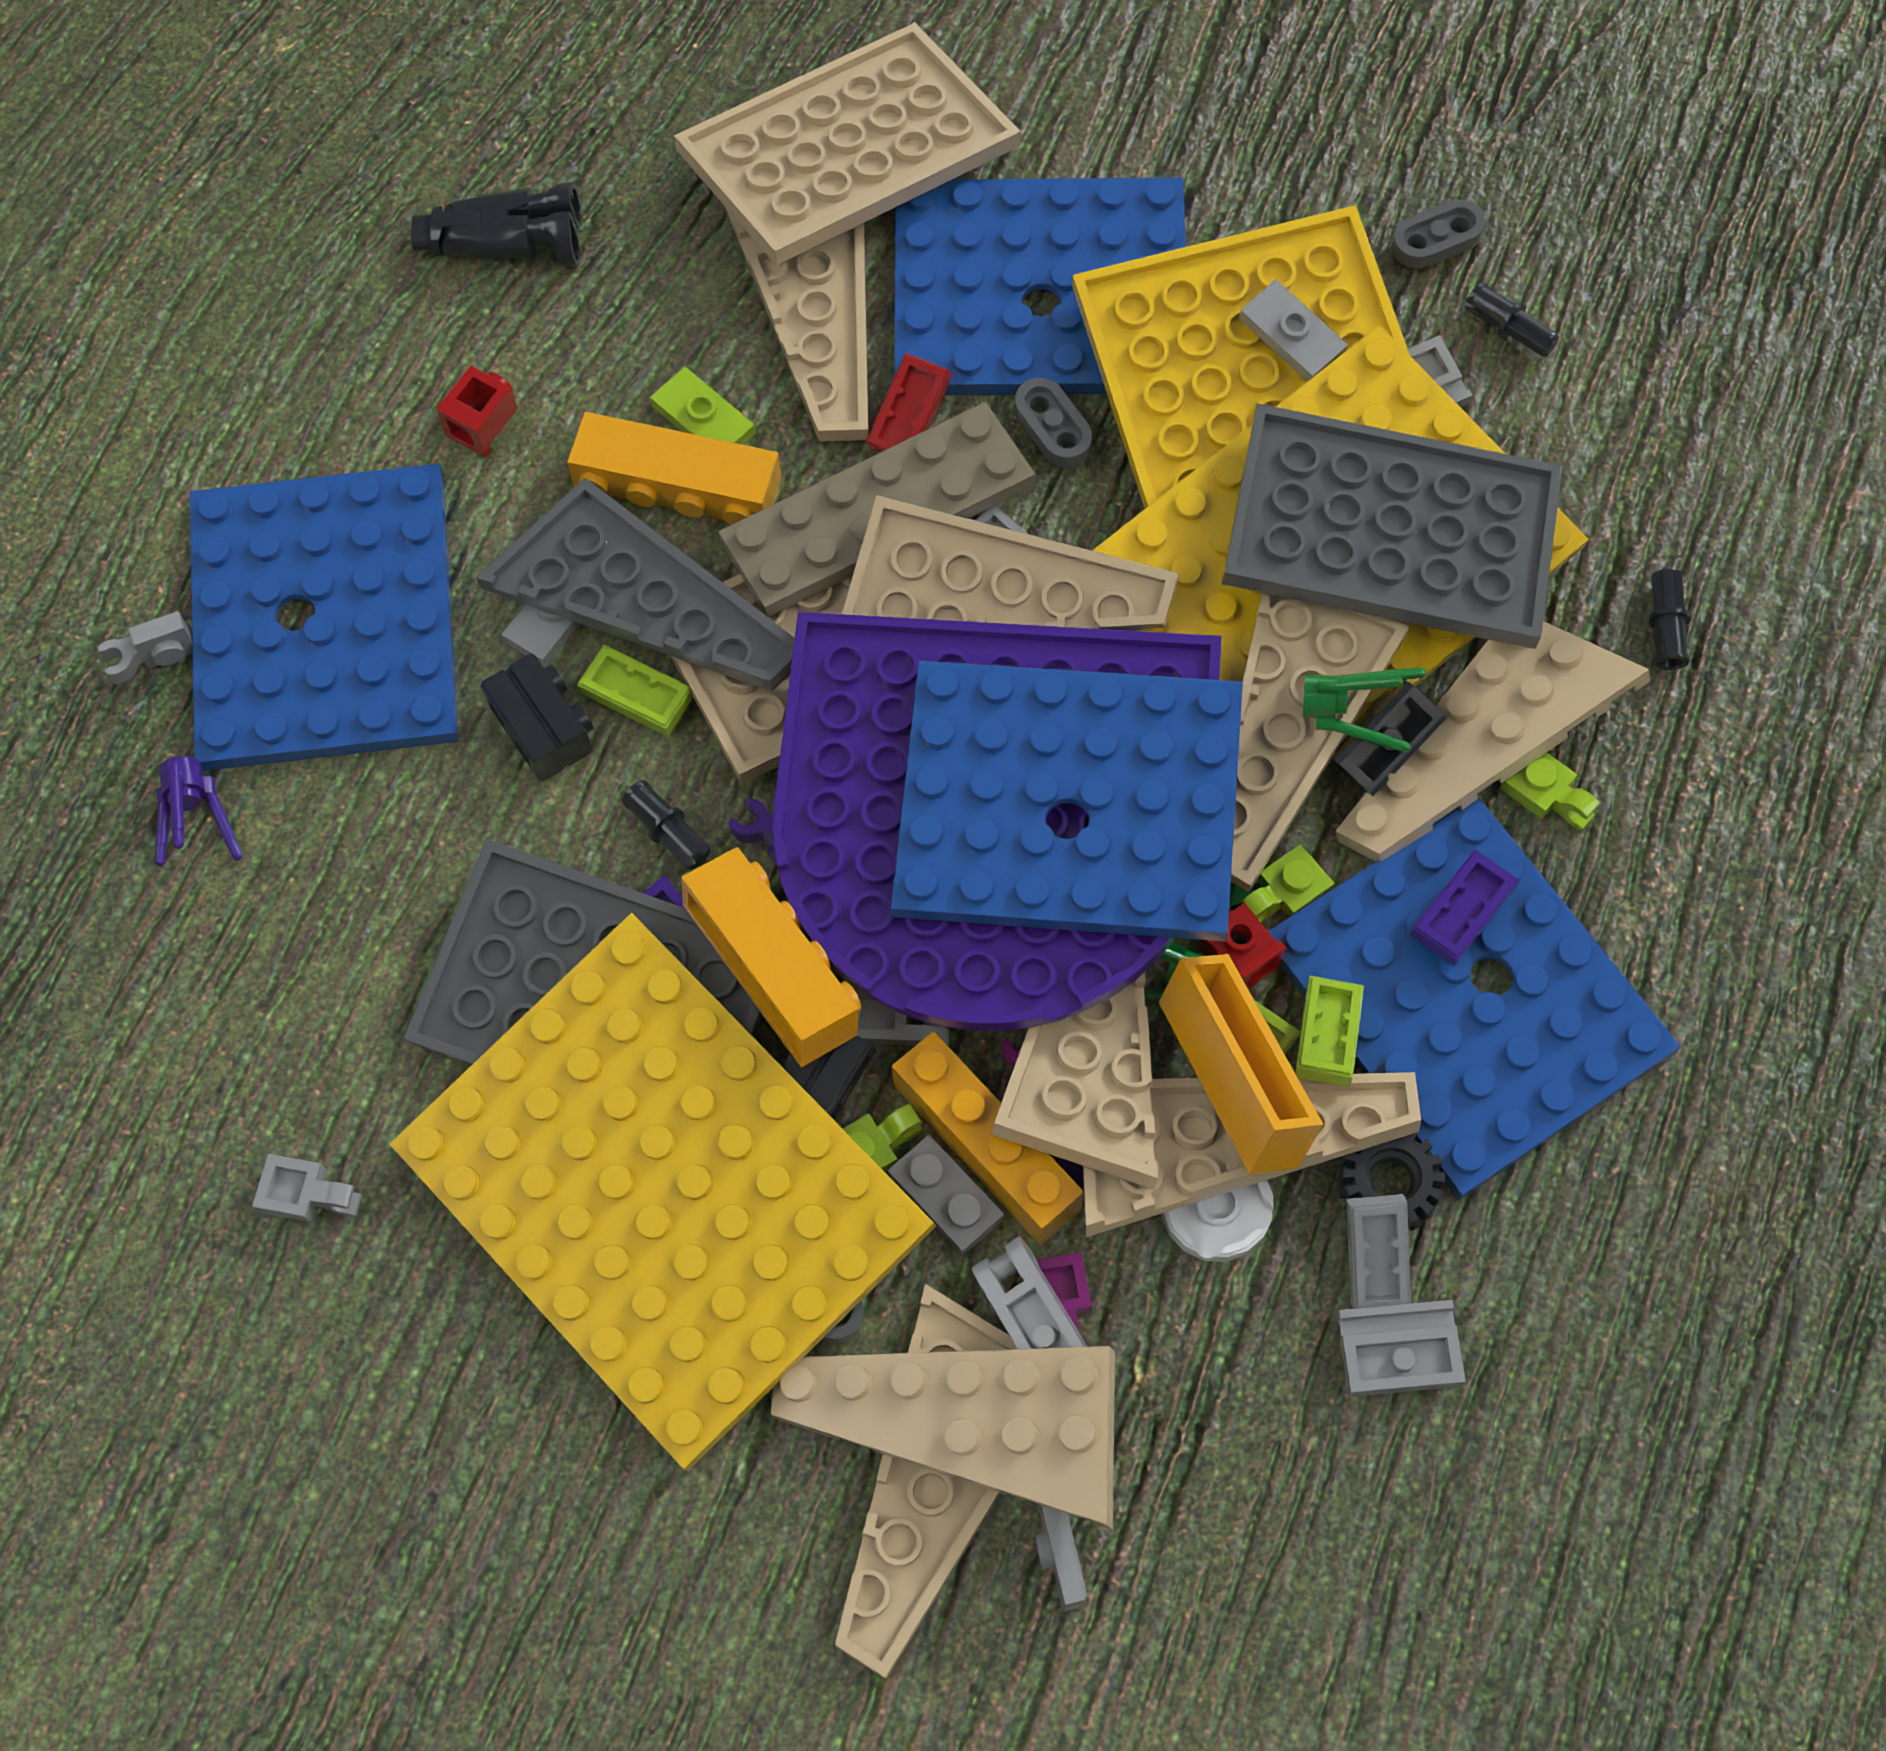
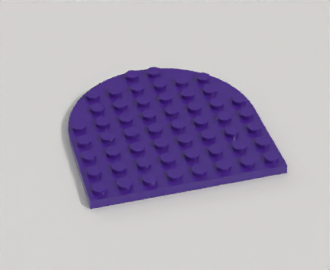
[773,612,1222,1031]

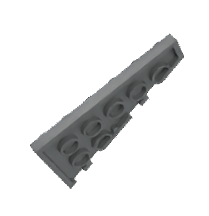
[476,478,795,691]

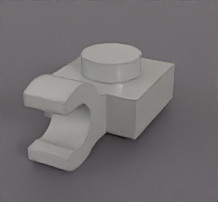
[98,611,193,684]
[252,1154,362,1222]

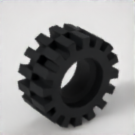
[1338,1132,1445,1231]

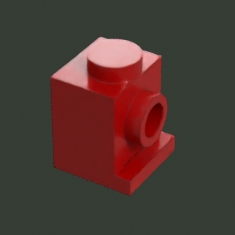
[436,365,518,457]
[1199,903,1286,990]

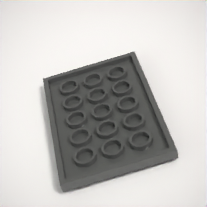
[1222,403,1563,649]
[403,839,763,1065]

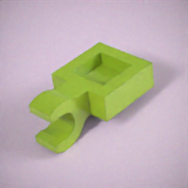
[1500,752,1600,831]
[1242,844,1335,923]
[843,1103,923,1172]

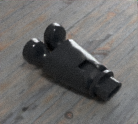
[411,182,581,268]

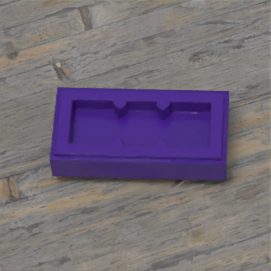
[1410,849,1520,967]

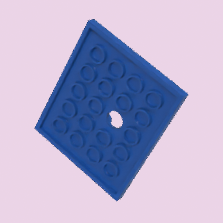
[894,177,1186,395]
[190,464,459,771]
[891,661,1243,942]
[1268,797,1681,1201]

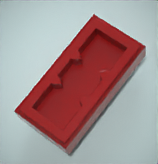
[865,352,953,452]

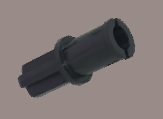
[1465,282,1559,357]
[1648,567,1691,670]
[622,780,711,870]

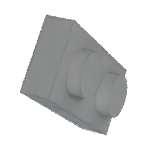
[888,1135,1004,1256]

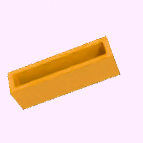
[567,412,782,525]
[681,847,861,1067]
[1159,954,1324,1174]
[892,1031,1084,1246]

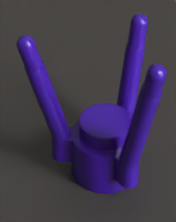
[155,756,243,866]

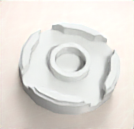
[1162,1180,1273,1262]

